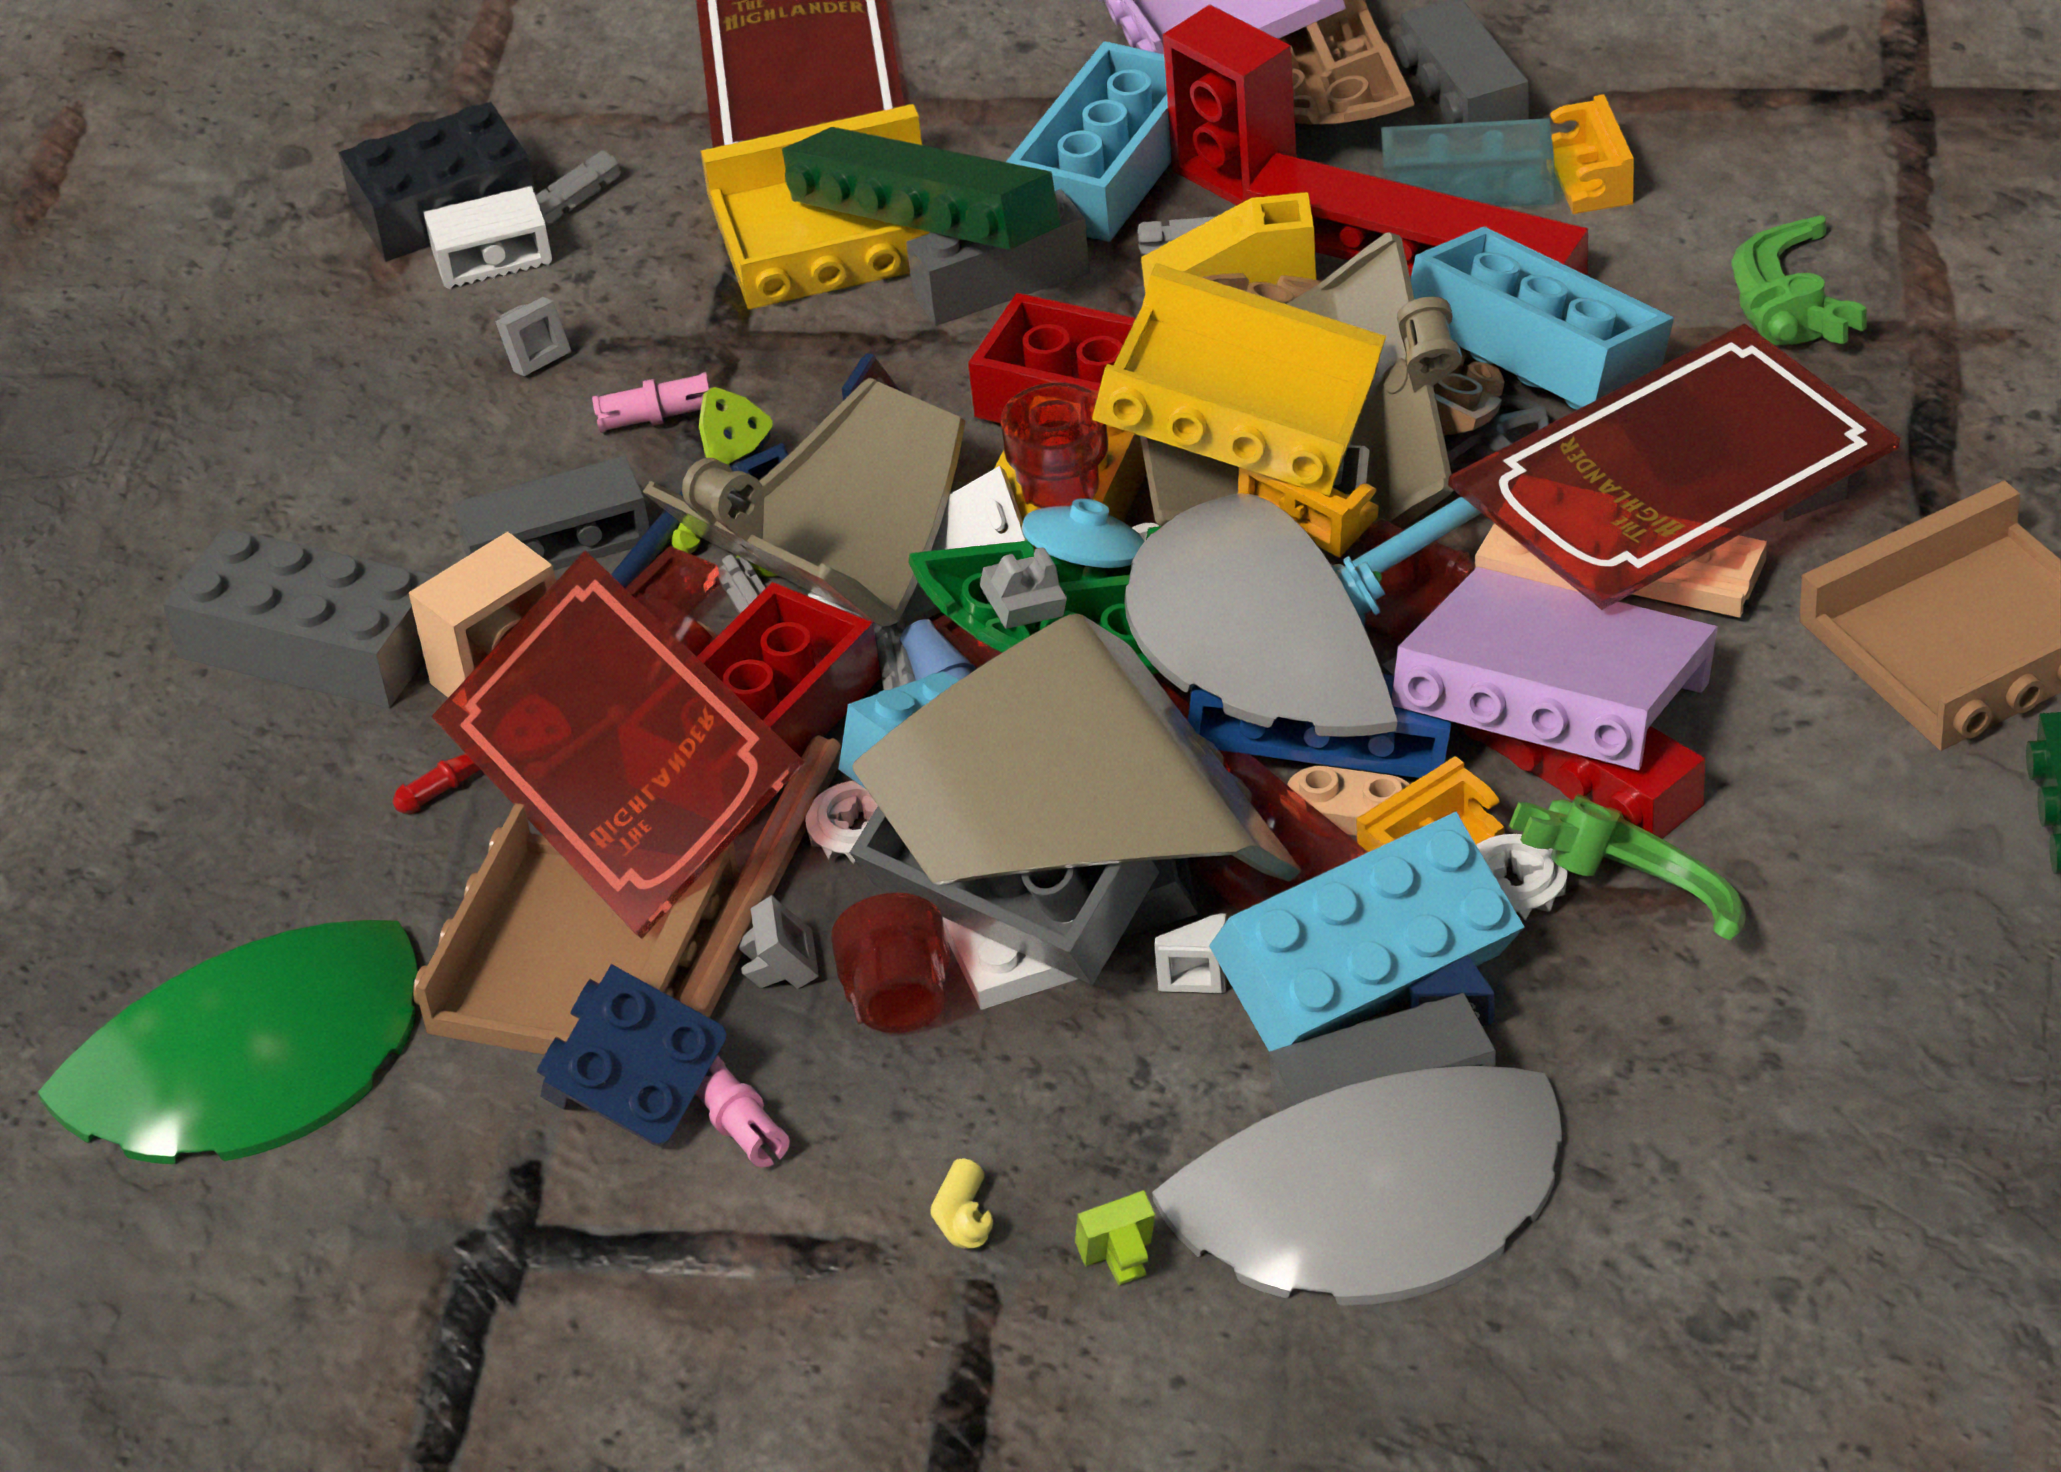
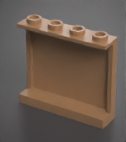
[1799,480,2061,751]
[413,803,739,1055]

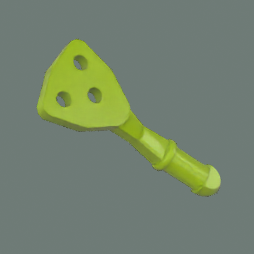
[672,387,773,556]

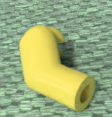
[930,1159,993,1249]

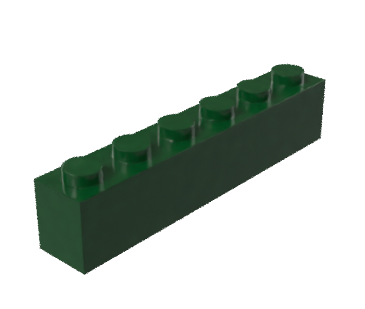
[782,127,1061,250]

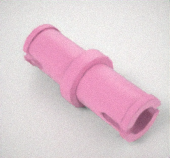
[592,372,710,433]
[696,1055,790,1168]

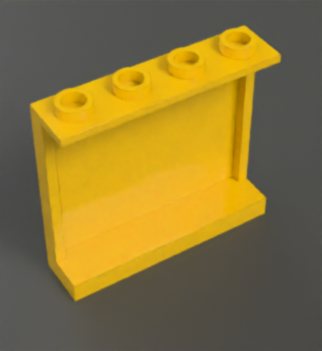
[701,104,930,310]
[1092,263,1386,496]

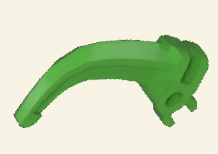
[1731,215,1867,345]
[1509,794,1746,940]

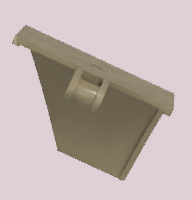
[1140,232,1462,541]
[643,378,966,626]
[852,614,1302,885]

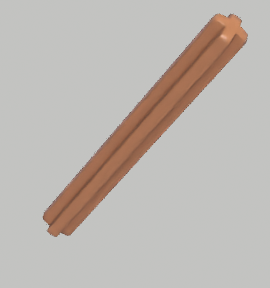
[674,735,841,1018]

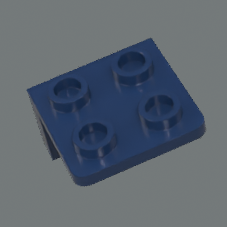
[536,964,726,1146]

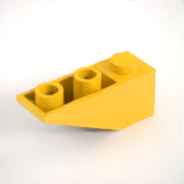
[1141,192,1316,293]

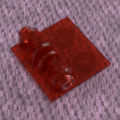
[1359,518,1475,643]

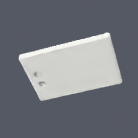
[902,466,1027,628]

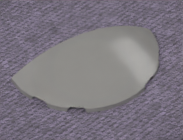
[1125,493,1398,737]
[1152,1066,1562,1306]

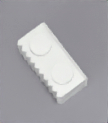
[424,186,552,290]

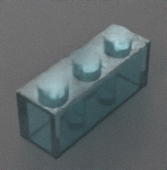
[1381,118,1554,207]

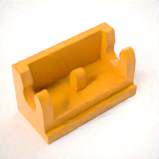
[1545,94,1634,214]
[1238,467,1379,558]
[1356,756,1505,857]

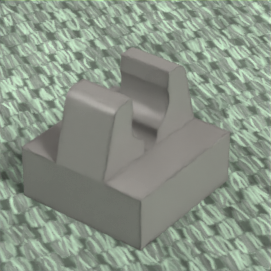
[495,297,571,376]
[980,547,1067,629]
[738,895,819,989]

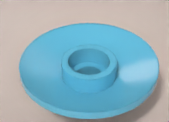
[1022,499,1145,568]

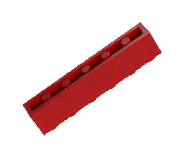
[1246,152,1588,276]

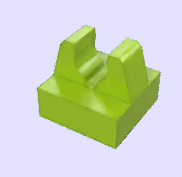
[1075,1190,1155,1285]

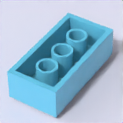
[1006,41,1172,242]
[1410,226,1674,413]
[1209,812,1524,1051]

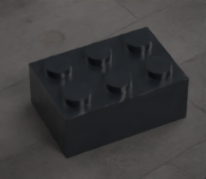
[338,102,536,262]

